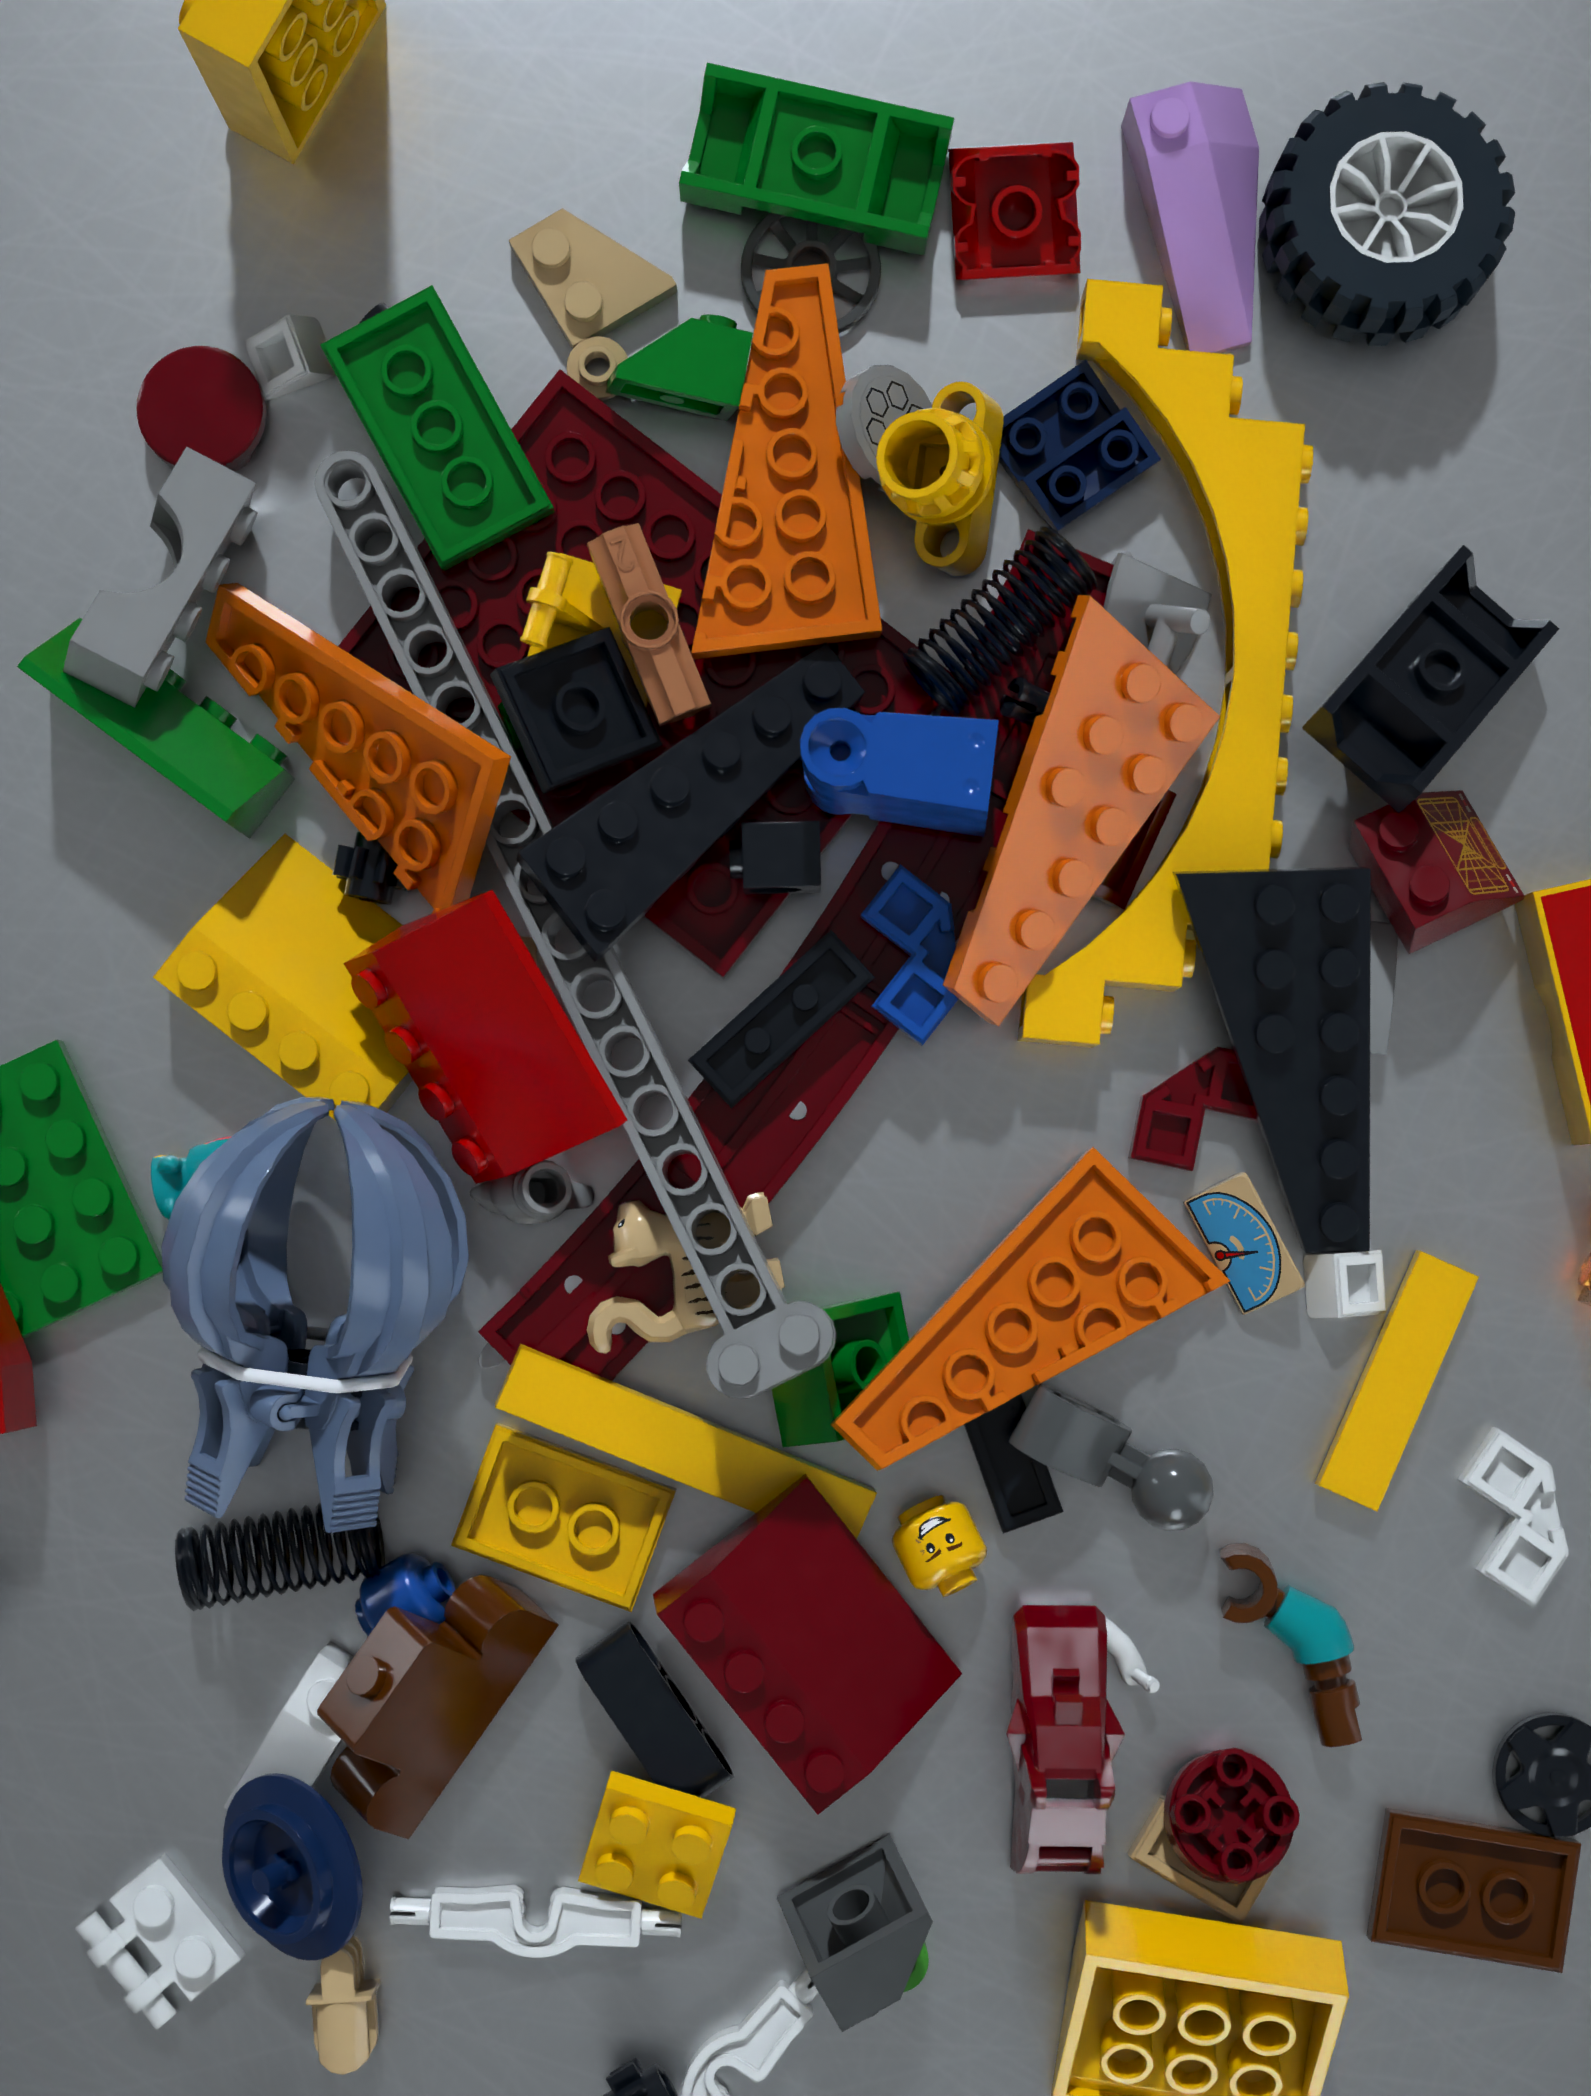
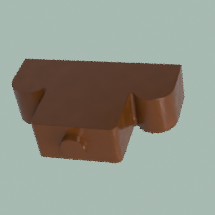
[317,1575,559,1839]

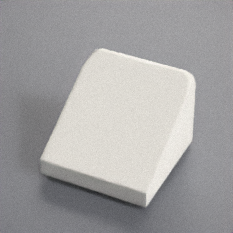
[244,314,336,400]
[1303,1250,1387,1318]

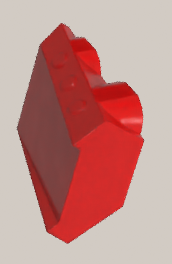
[948,142,1081,280]

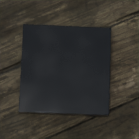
[490,627,662,794]

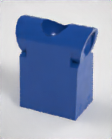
[800,708,999,837]

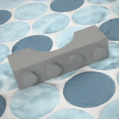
[63,447,258,708]

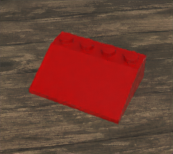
[343,889,628,1184]

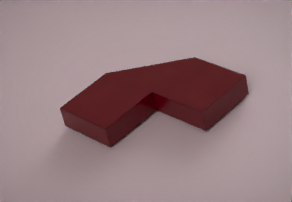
[1128,1047,1258,1171]

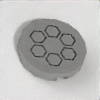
[836,365,932,492]

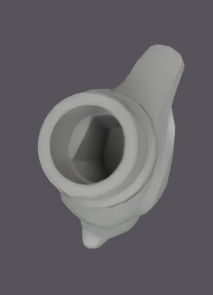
[470,1160,594,1224]

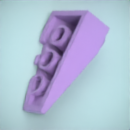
[1121,81,1259,353]

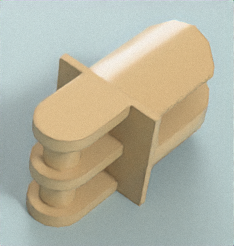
[306,1935,381,2075]

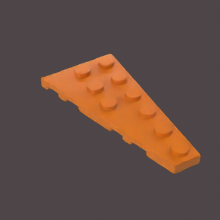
[691,263,882,659]
[205,583,511,914]
[943,595,1220,1026]
[830,1147,1230,1471]

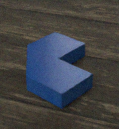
[860,864,958,1046]

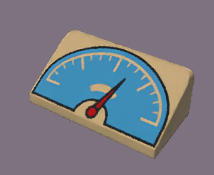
[1183,1172,1305,1315]

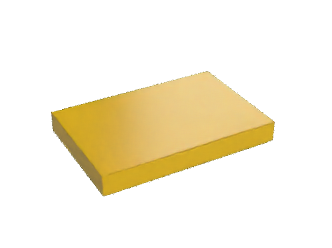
[451,1423,677,1612]

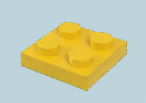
[578,1770,737,1919]

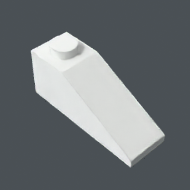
[224,1641,354,1810]

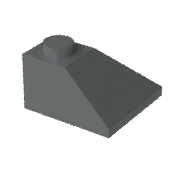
[777,1834,933,2032]

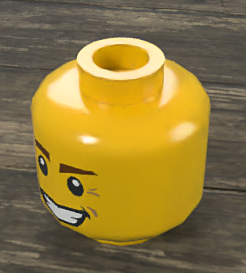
[892,1495,987,1597]

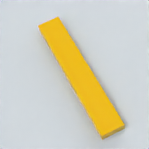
[495,1344,877,1539]

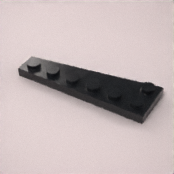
[516,643,865,962]

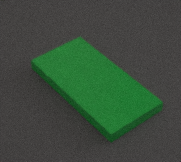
[320,285,555,572]

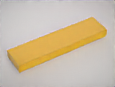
[1315,1250,1479,1511]

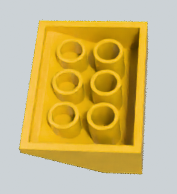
[178,0,386,164]
[153,833,413,1121]
[1051,1900,1349,2096]

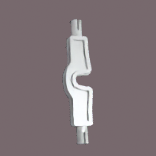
[389,1884,682,1958]
[677,1969,819,2096]

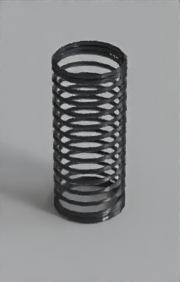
[903,527,1097,716]
[175,1503,385,1611]

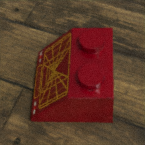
[1348,790,1524,954]

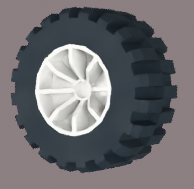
[1259,82,1515,346]

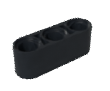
[575,1621,734,1798]

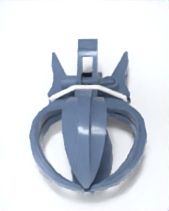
[161,1097,469,1533]

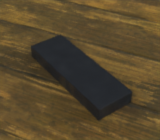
[688,930,875,1109]

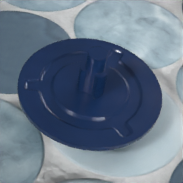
[222,1773,363,1960]

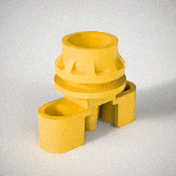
[876,382,1004,576]

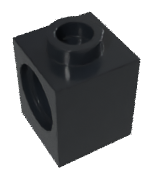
[729,821,821,895]

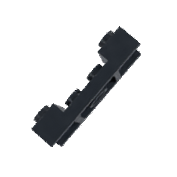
[1302,545,1559,813]

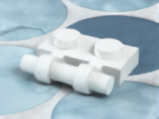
[75,1853,246,2030]

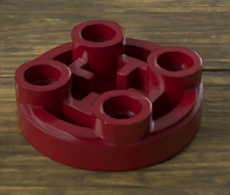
[136,346,267,471]
[1164,1748,1300,1884]

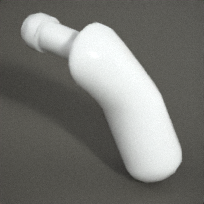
[1105,1617,1160,1693]

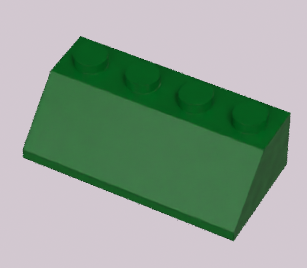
[17,618,295,839]

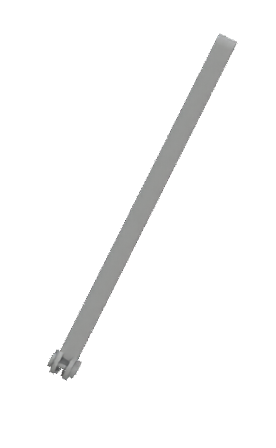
[314,450,837,1399]

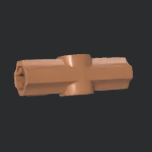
[587,523,712,727]

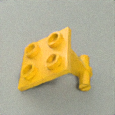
[520,552,683,708]

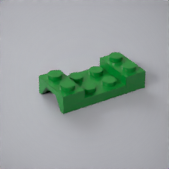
[679,63,954,256]

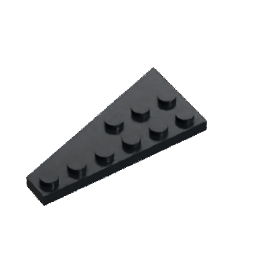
[1172,867,1371,1253]

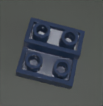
[999,359,1161,532]

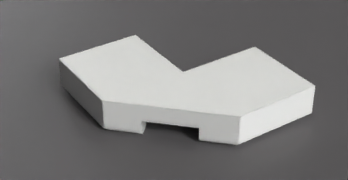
[1458,1427,1569,1608]

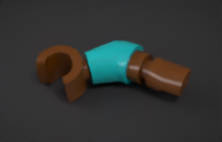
[1220,1543,1362,1747]

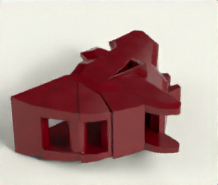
[1006,1605,1125,1874]

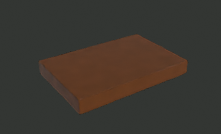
[1366,1808,1581,1973]

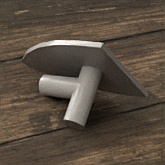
[1103,553,1212,675]

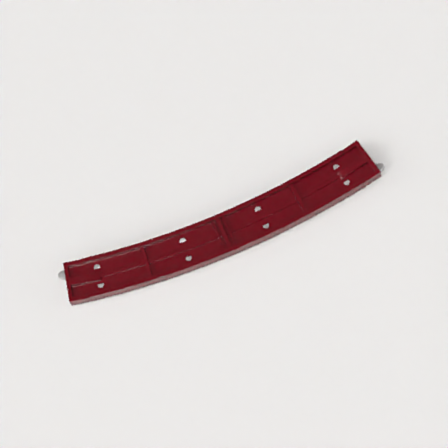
[478,529,1133,1381]

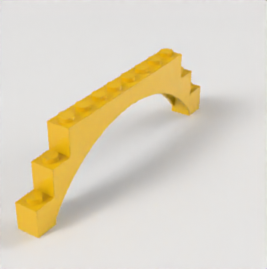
[1017,279,1313,1048]

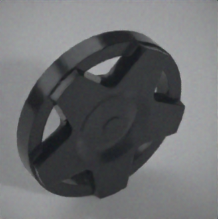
[1492,1713,1591,1837]

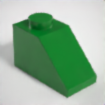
[606,314,753,421]

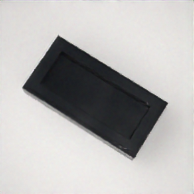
[964,1394,1063,1534]

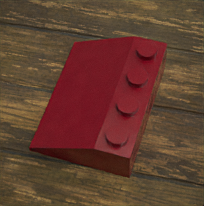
[653,1474,962,1815]

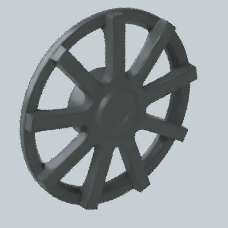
[741,212,881,333]

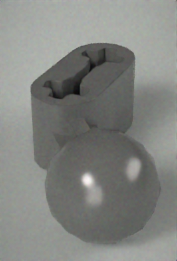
[1009,1384,1214,1531]

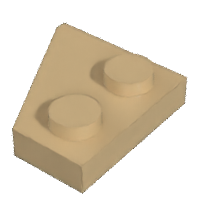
[509,208,677,349]

